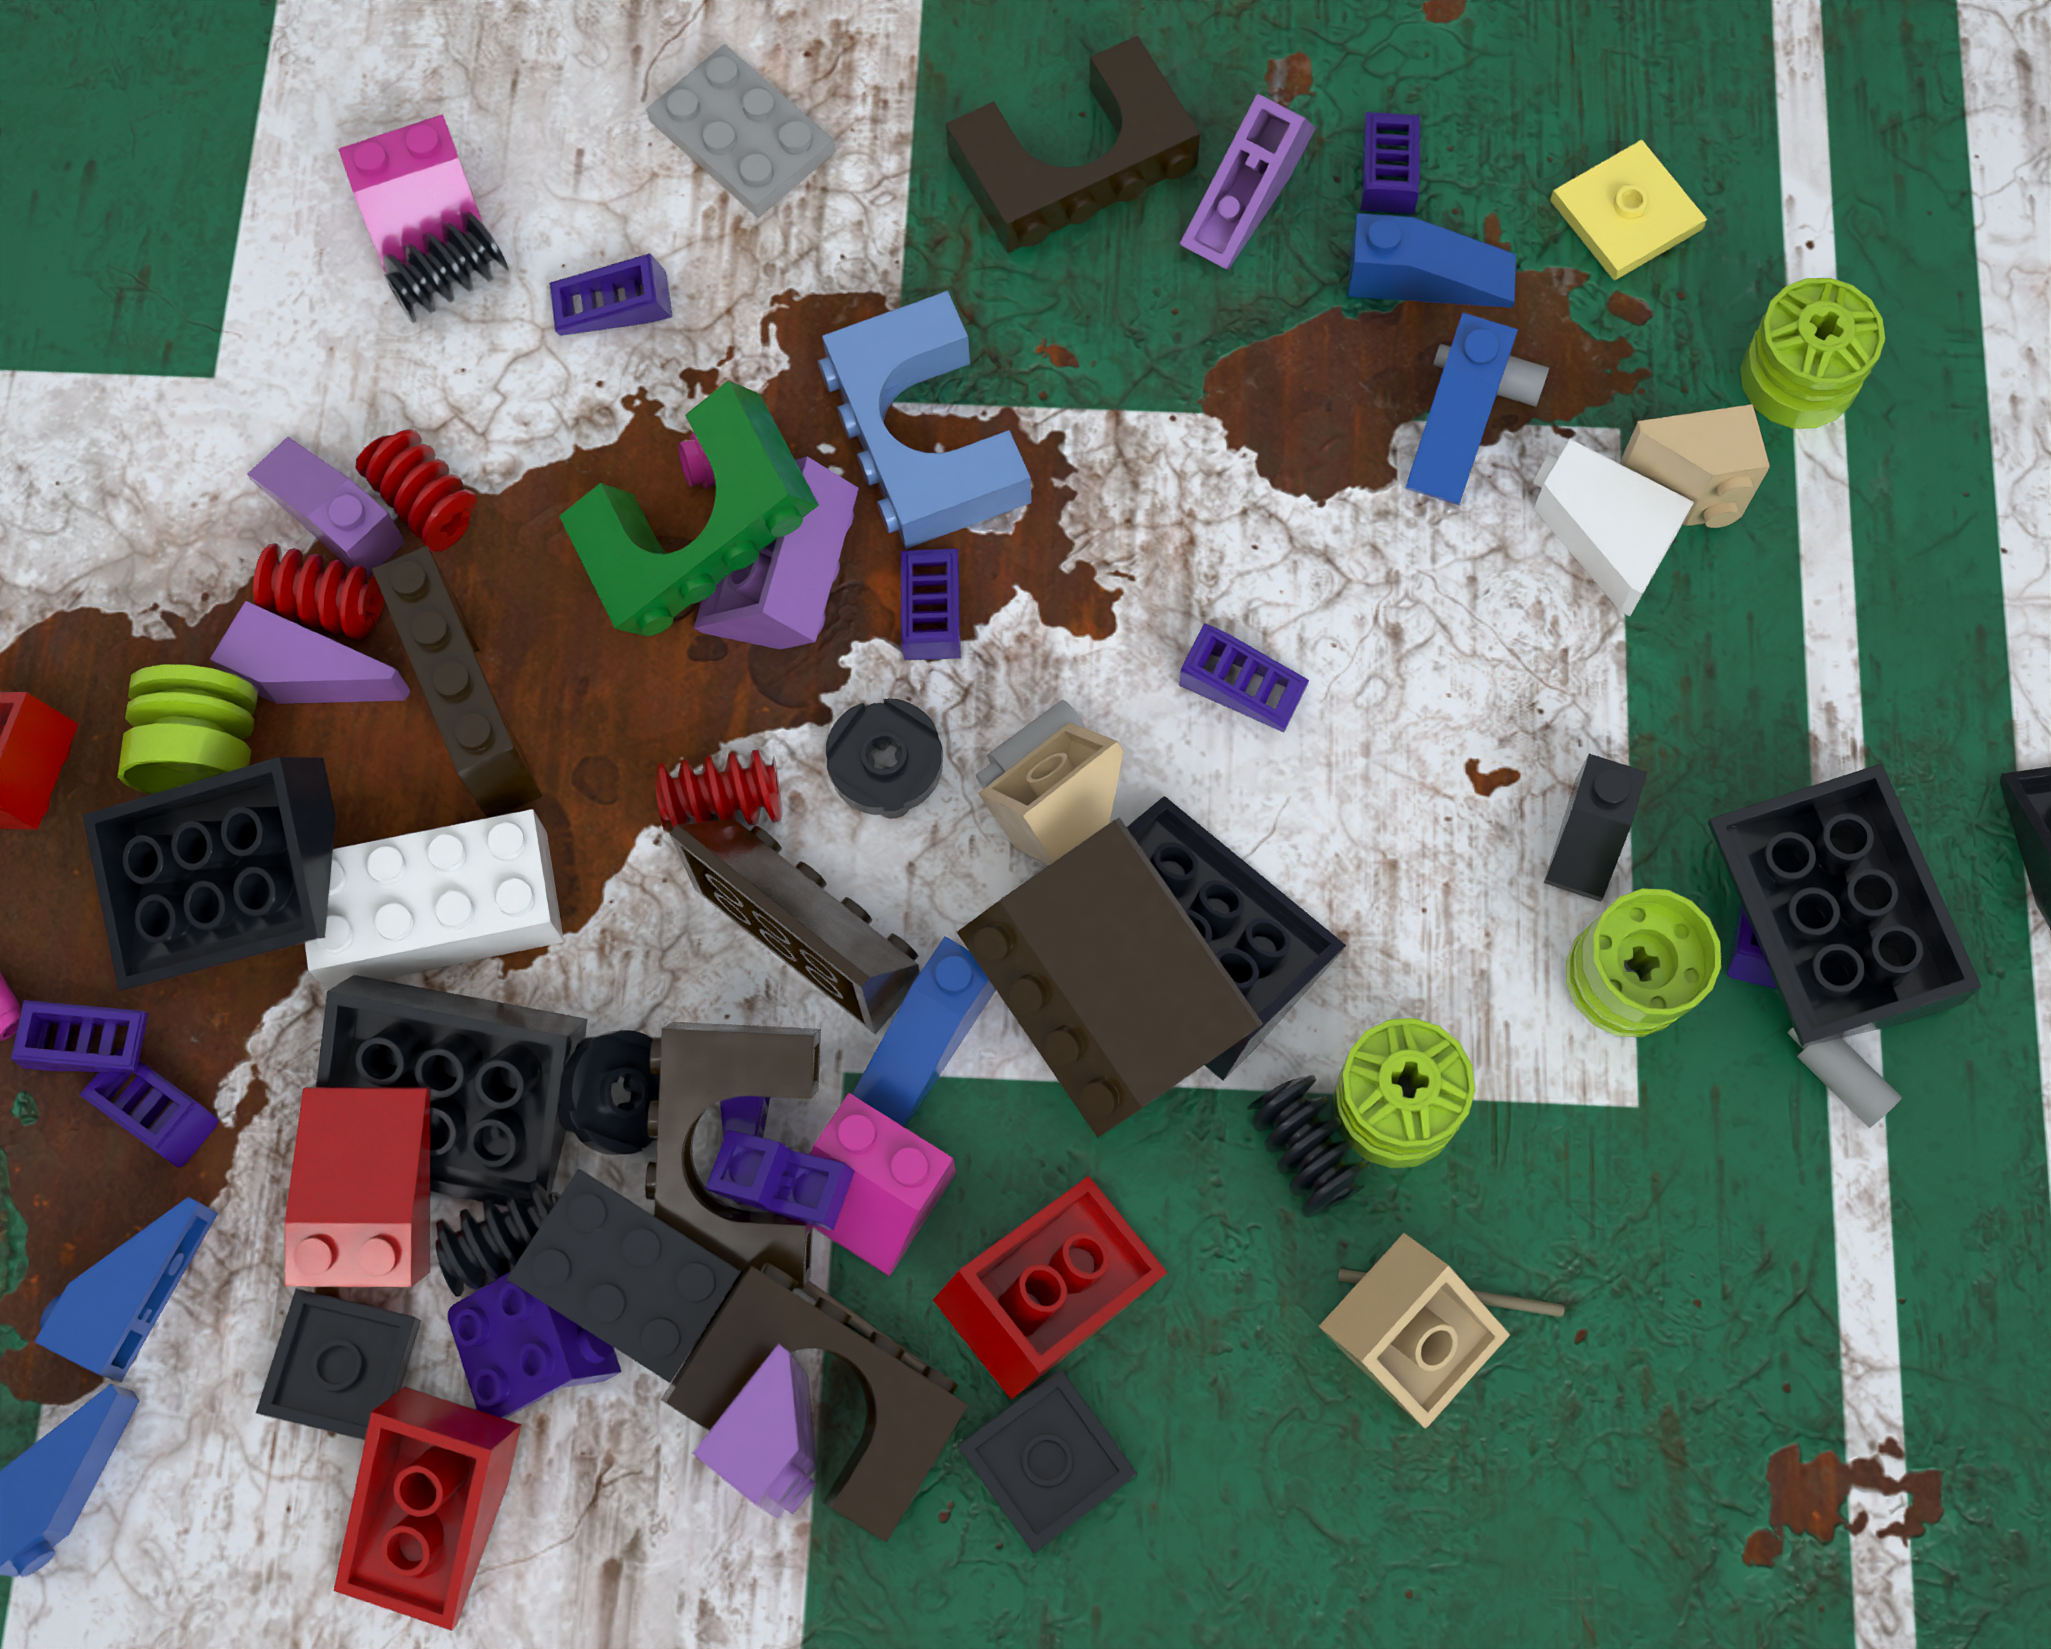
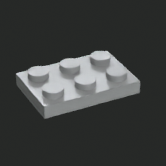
[646,44,836,218]

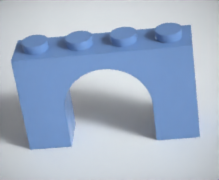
[818,291,1031,549]

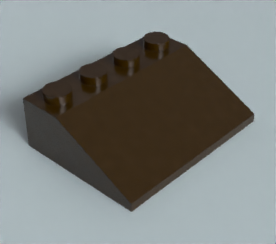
[957,817,1263,1138]
[669,819,920,1035]

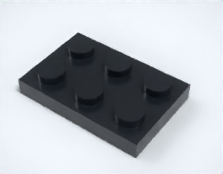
[507,1168,741,1383]

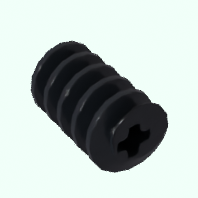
[384,211,509,323]
[1247,1075,1367,1218]
[435,1180,560,1297]

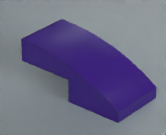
[705,1129,855,1231]

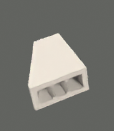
[1533,439,1694,616]

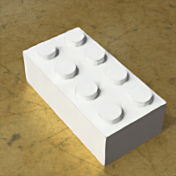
[305,809,564,990]

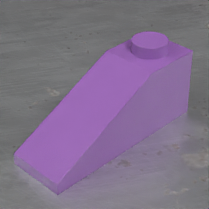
[1180,93,1316,270]
[247,437,405,578]
[210,601,410,704]

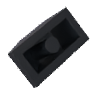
[1544,753,1647,902]

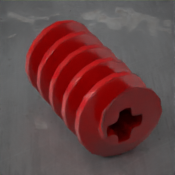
[355,429,477,552]
[253,543,385,640]
[655,750,782,832]

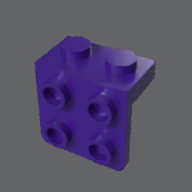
[448,1272,622,1419]

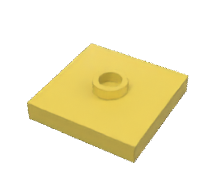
[1550,140,1707,281]

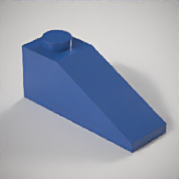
[1348,213,1516,308]
[1405,313,1518,506]
[852,936,996,1128]
[34,1197,218,1382]
[0,1384,140,1577]

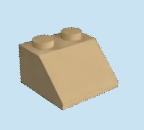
[1619,404,1770,528]
[978,722,1124,866]
[1319,1233,1510,1429]

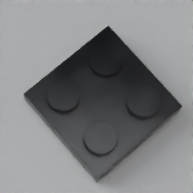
[256,1288,421,1441]
[958,1368,1137,1554]

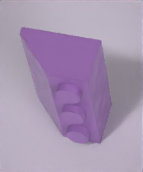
[694,456,859,650]
[692,1344,818,1519]

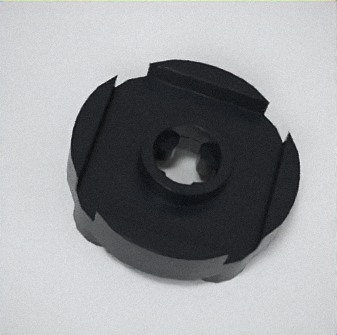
[826,699,943,819]
[558,1030,660,1155]

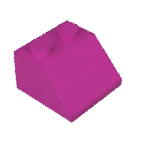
[338,114,483,272]
[809,1093,957,1277]

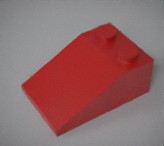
[0,692,79,830]
[284,1087,430,1287]
[933,1176,1168,1400]
[333,1387,522,1631]

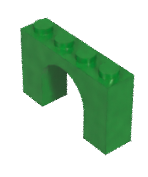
[559,380,819,637]

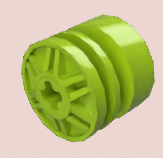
[1740,278,1885,429]
[118,664,258,795]
[1566,889,1721,1037]
[1332,1018,1476,1168]

